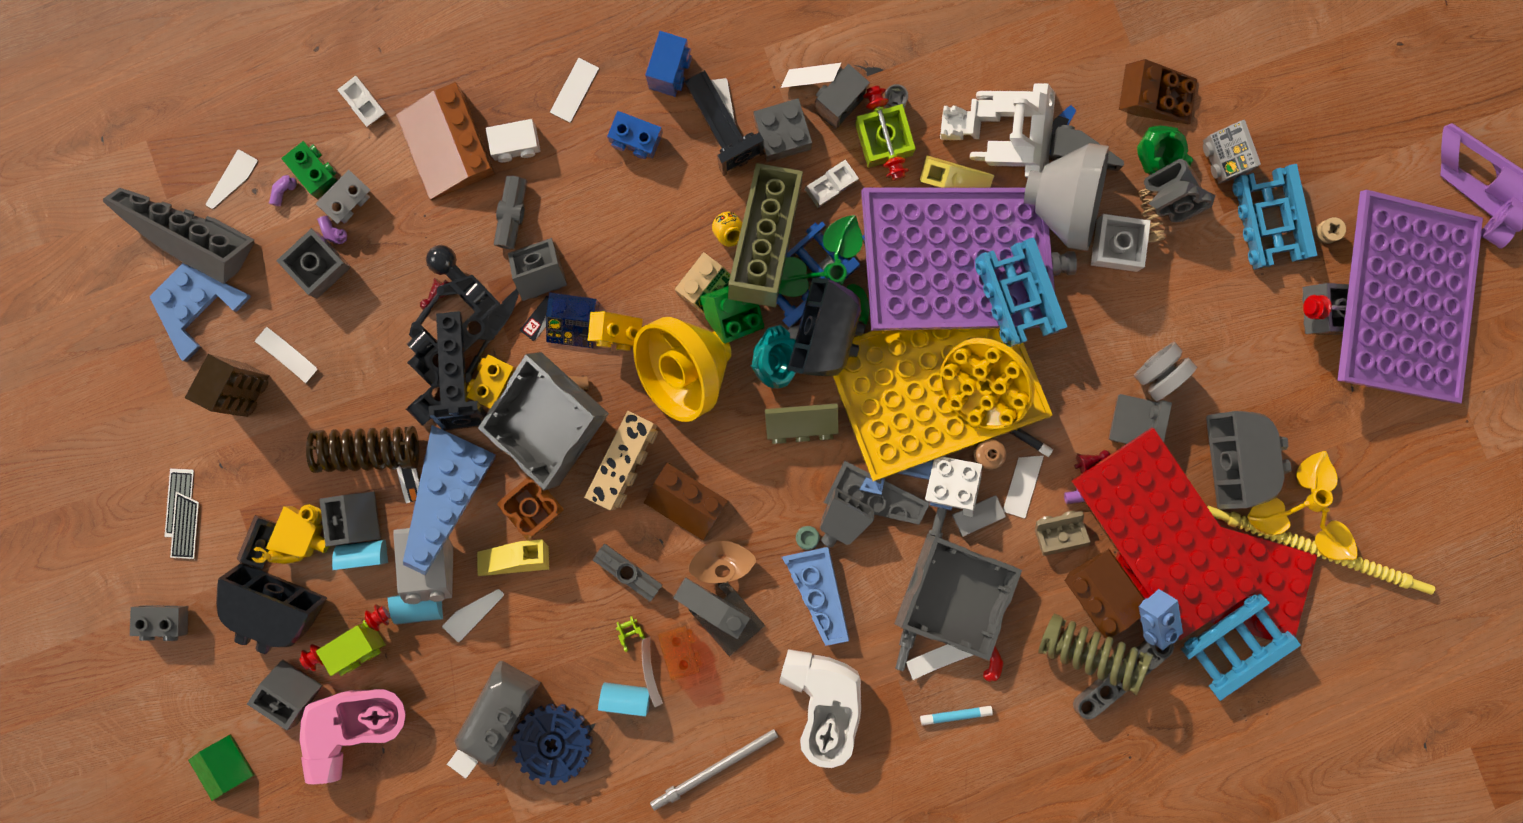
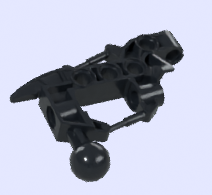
[406,245,519,426]

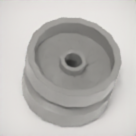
[1134,342,1197,401]

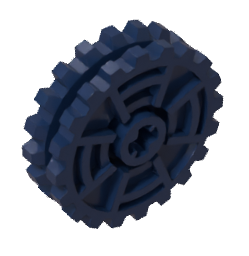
[512,703,593,785]

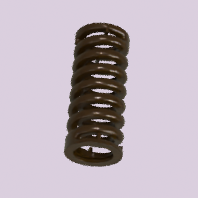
[306,426,419,473]

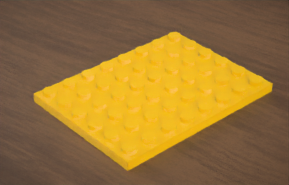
[833,328,1052,482]

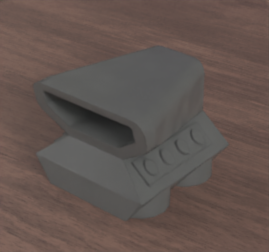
[1144,159,1216,222]

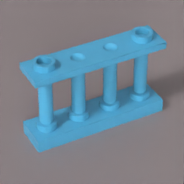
[1180,594,1301,701]

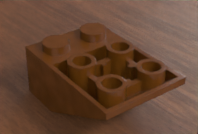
[1119,59,1197,124]

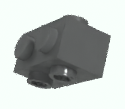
[130,605,189,641]

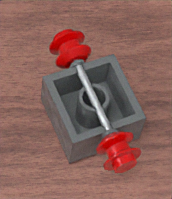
[1302,283,1349,335]

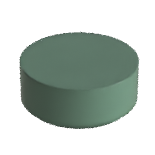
[796,526,820,550]

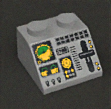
[1203,120,1261,184]

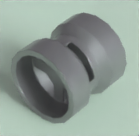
[884,84,908,109]
[1051,251,1077,276]

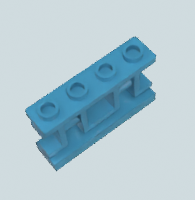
[1233,164,1317,270]
[975,237,1067,347]

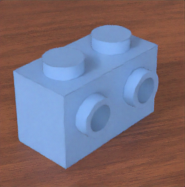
[1139,589,1183,650]

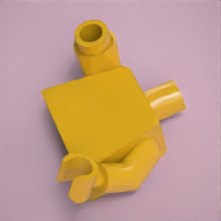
[252,504,329,564]

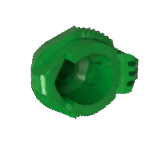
[1137,126,1193,175]

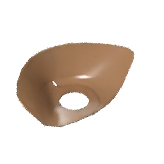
[688,541,756,583]

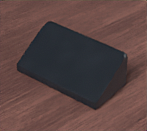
[237,515,276,569]

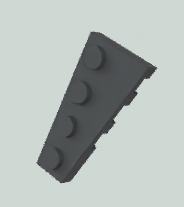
[823,461,930,524]

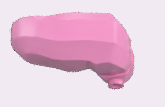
[300,689,406,784]

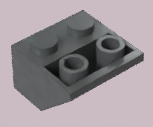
[320,492,381,546]
[247,660,323,730]

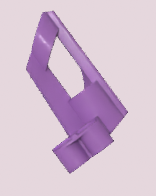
[1440,123,1523,249]

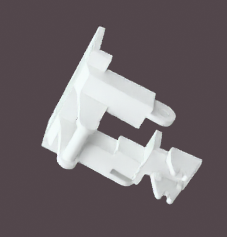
[940,84,1056,177]

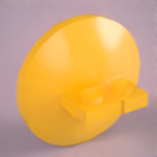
[940,338,1035,429]

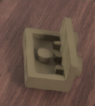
[1035,511,1090,556]

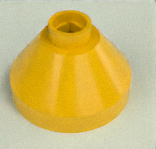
[633,317,731,422]

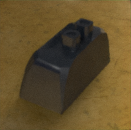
[787,278,866,376]
[216,563,327,654]

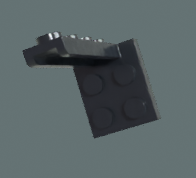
[684,70,764,176]
[429,311,487,431]

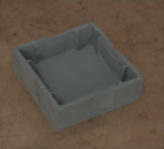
[478,352,609,490]
[894,534,1022,661]

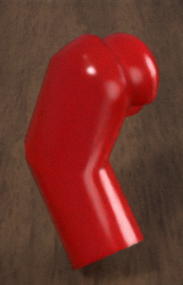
[983,646,1004,682]

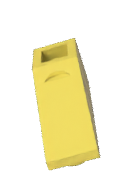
[920,155,994,188]
[477,539,549,576]

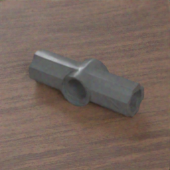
[493,176,527,249]
[593,543,663,602]

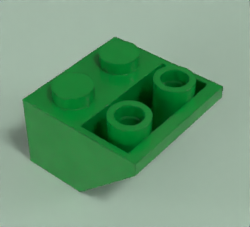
[700,286,765,344]

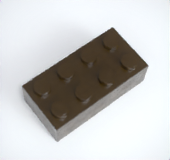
[185,354,270,417]

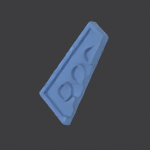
[782,547,850,646]

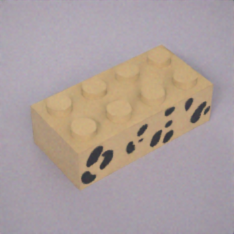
[584,411,659,511]

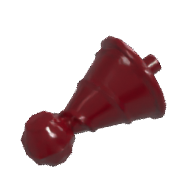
[420,278,449,310]
[1074,450,1111,474]

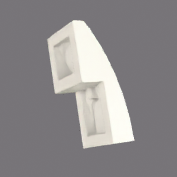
[337,76,385,127]
[805,160,859,208]

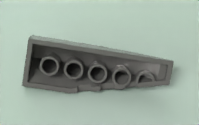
[103,188,255,284]

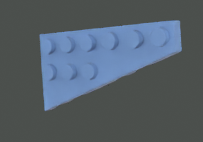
[403,425,496,575]

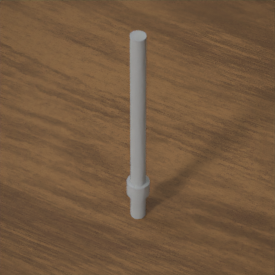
[650,729,778,811]

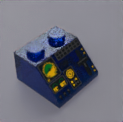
[546,293,600,349]

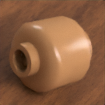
[973,439,1007,470]

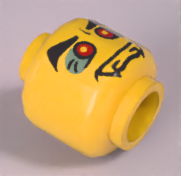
[712,212,743,247]

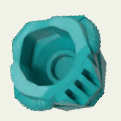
[750,325,796,389]

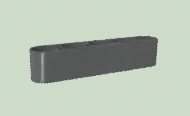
[1073,640,1174,719]

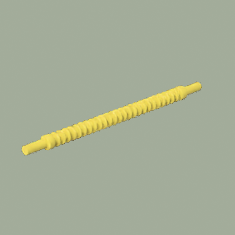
[1207,506,1435,595]

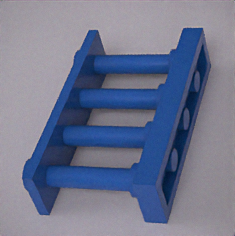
[777,222,860,328]

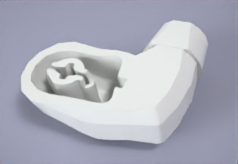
[779,649,861,768]

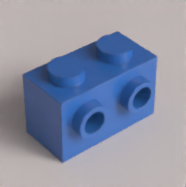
[607,111,663,159]

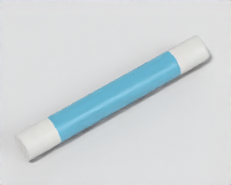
[920,706,993,725]

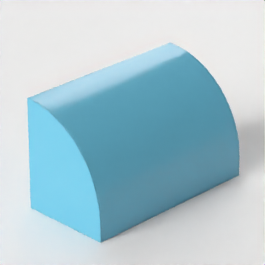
[332,540,388,570]
[388,596,443,624]
[598,682,650,716]

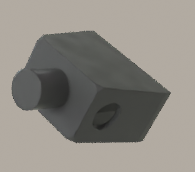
[820,487,874,548]

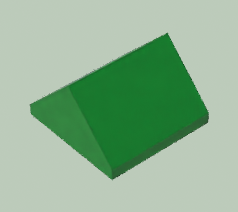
[188,734,254,801]

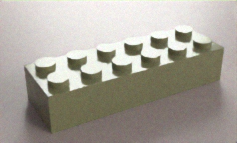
[728,163,803,307]

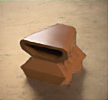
[497,477,564,541]

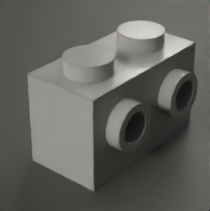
[316,170,370,224]

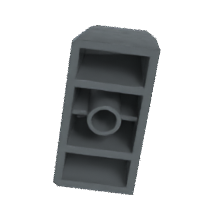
[1206,411,1292,509]
[454,661,541,767]

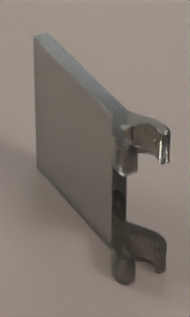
[689,582,765,657]

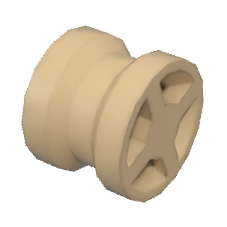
[1316,217,1346,244]

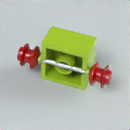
[855,86,915,181]
[300,604,391,676]

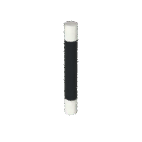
[1009,428,1053,457]

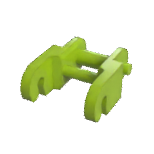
[616,616,645,652]

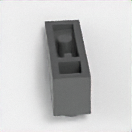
[1049,125,1124,171]
[673,577,750,639]

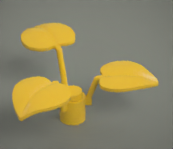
[1247,451,1357,560]

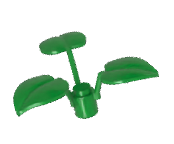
[779,215,869,324]

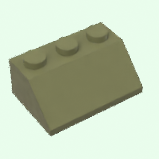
[765,404,839,444]

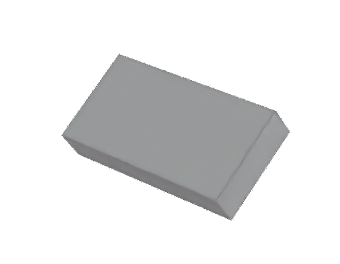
[952,495,1006,536]

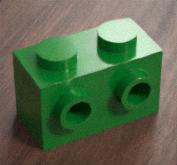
[281,141,338,199]

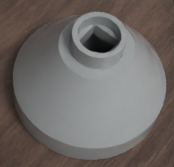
[1024,143,1110,251]

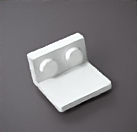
[925,457,982,517]

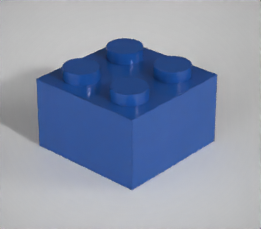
[645,31,692,97]

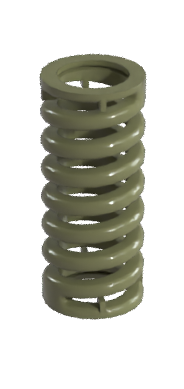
[1038,613,1153,696]

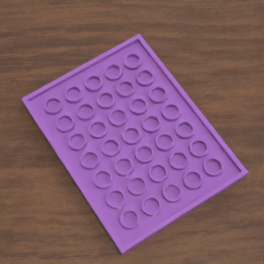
[861,188,1055,331]
[1338,190,1483,403]

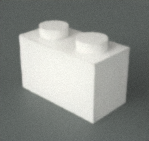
[486,119,541,162]

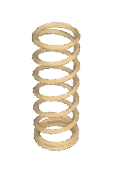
[1138,189,1166,242]

